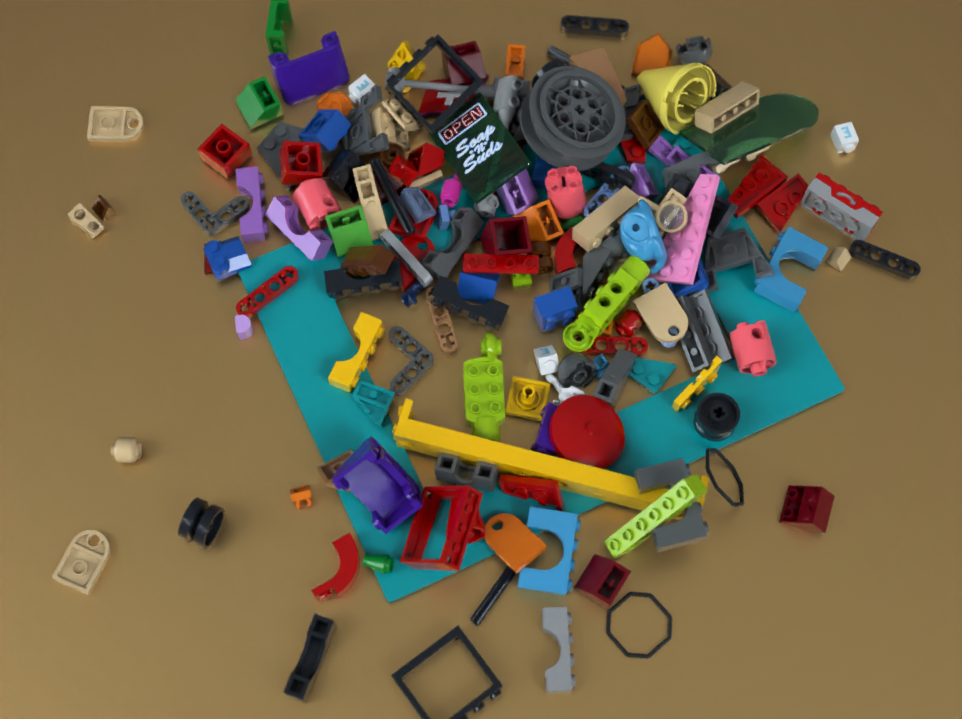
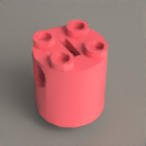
[545,166,587,219]
[293,178,342,231]
[729,320,777,377]

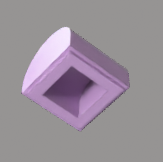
[234,315,253,340]

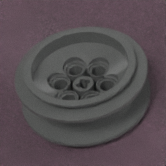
[520,66,626,171]

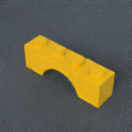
[328,312,385,393]

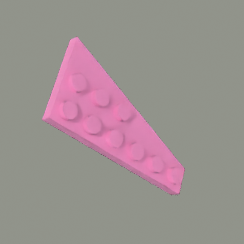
[645,174,720,285]

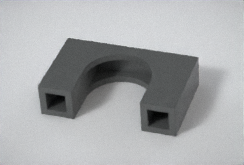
[634,458,709,552]

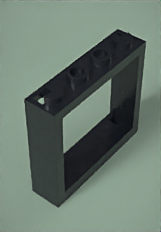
[386,34,484,135]
[391,626,503,719]

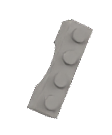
[542,607,575,694]

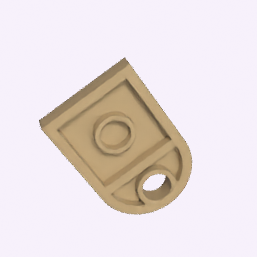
[87,106,144,142]
[633,283,688,343]
[52,530,111,596]

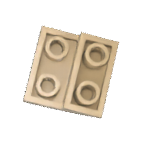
[381,97,423,131]

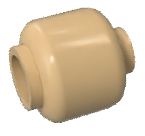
[111,437,142,463]

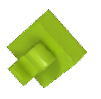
[511,274,532,289]

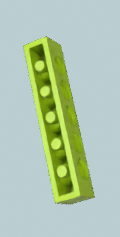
[604,474,708,558]

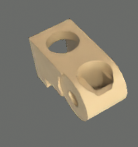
[68,203,105,239]

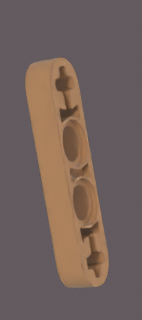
[426,285,458,355]

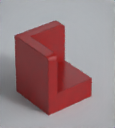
[388,155,419,187]

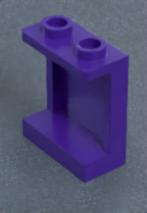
[530,402,560,458]

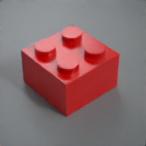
[197,124,252,179]
[280,141,323,185]

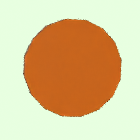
[317,92,353,117]

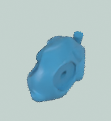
[620,199,667,274]

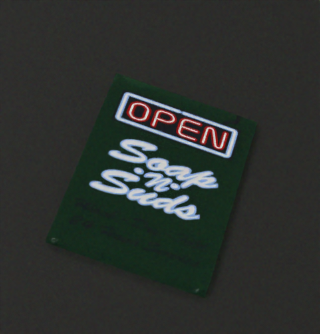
[429,92,532,205]

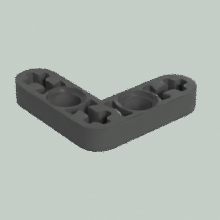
[181,191,250,236]
[389,326,434,396]

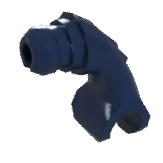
[401,279,428,307]

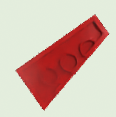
[727,155,788,219]

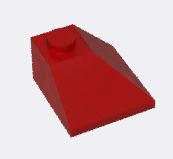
[408,142,445,181]

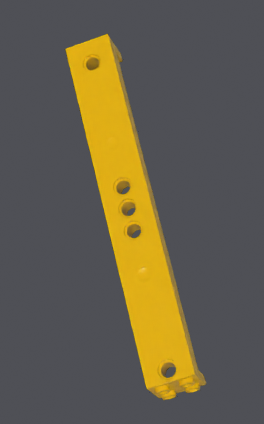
[392,398,709,520]

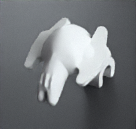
[545,373,585,406]

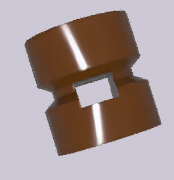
[381,143,405,168]
[527,241,554,275]

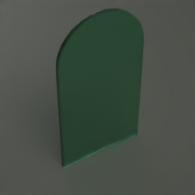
[679,94,819,165]

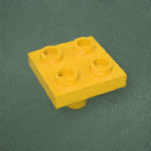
[386,41,425,93]
[505,376,551,421]

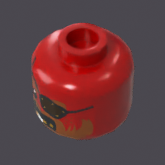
[615,309,643,337]

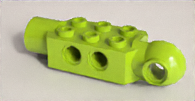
[563,256,650,352]
[463,331,505,442]

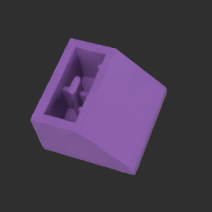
[492,164,539,215]

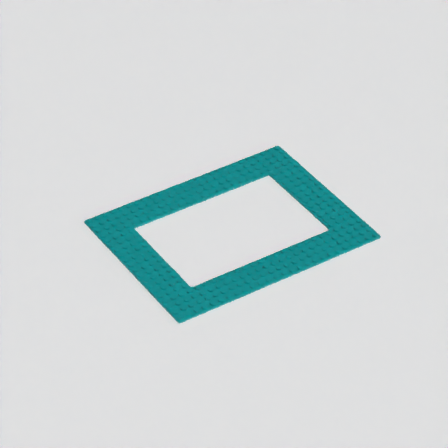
[239,95,844,603]

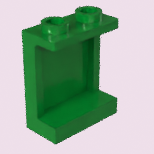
[265,0,293,56]

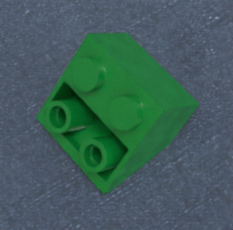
[235,76,283,129]

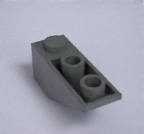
[583,246,614,304]
[593,348,637,408]

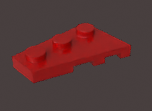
[755,173,808,234]

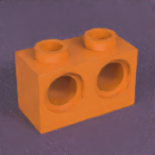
[505,44,525,80]

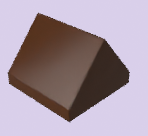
[92,195,116,221]

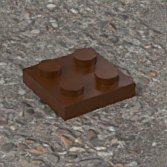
[626,99,665,149]

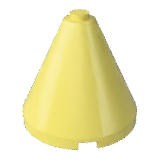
[637,63,716,135]

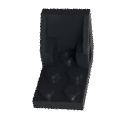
[656,173,738,240]

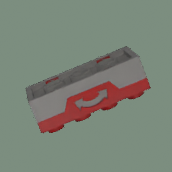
[800,172,883,241]

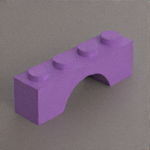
[236,166,268,243]
[265,196,333,261]

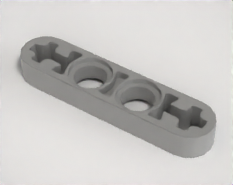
[379,229,434,287]

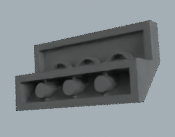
[676,289,735,373]

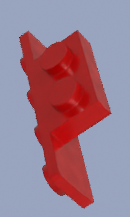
[463,254,539,274]

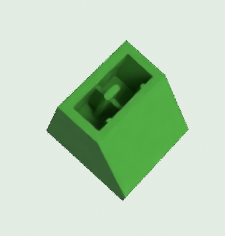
[325,205,373,258]

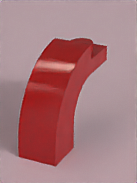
[554,226,580,275]
[311,533,360,601]

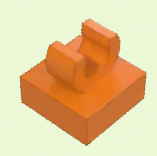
[290,485,312,509]

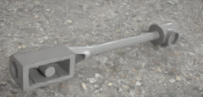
[385,67,530,101]
[474,75,523,218]

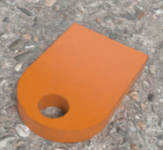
[485,514,547,574]

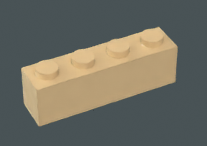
[695,81,760,134]
[572,186,640,252]

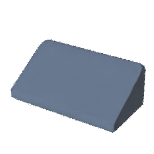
[399,187,436,223]

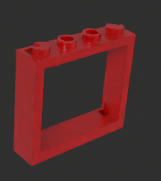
[400,485,483,571]

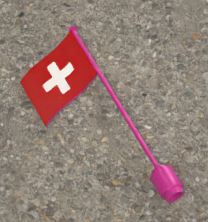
[419,73,489,207]

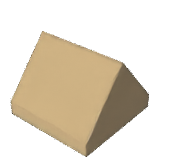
[825,247,851,272]

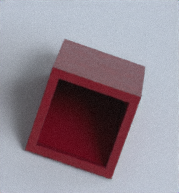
[481,216,532,256]

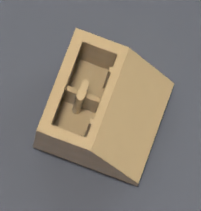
[370,107,410,152]

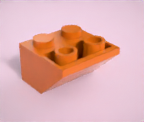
[512,199,564,243]

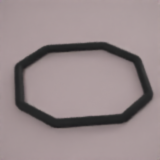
[705,448,744,507]
[606,592,672,658]

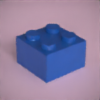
[532,286,578,332]

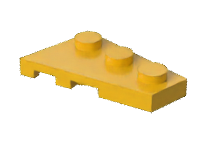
[672,356,722,412]

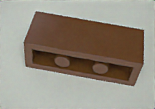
[340,244,395,278]

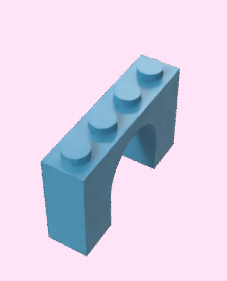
[754,226,828,313]
[518,506,581,596]

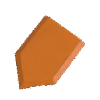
[631,33,672,77]

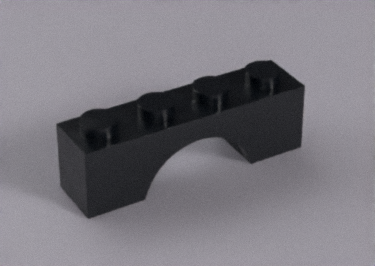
[324,259,404,299]
[429,276,509,331]
[283,614,336,703]

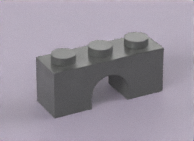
[434,452,499,493]

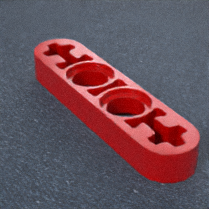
[236,266,299,318]
[575,336,648,357]

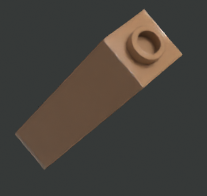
[569,48,625,106]

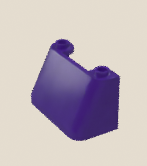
[268,31,350,105]
[332,436,423,534]

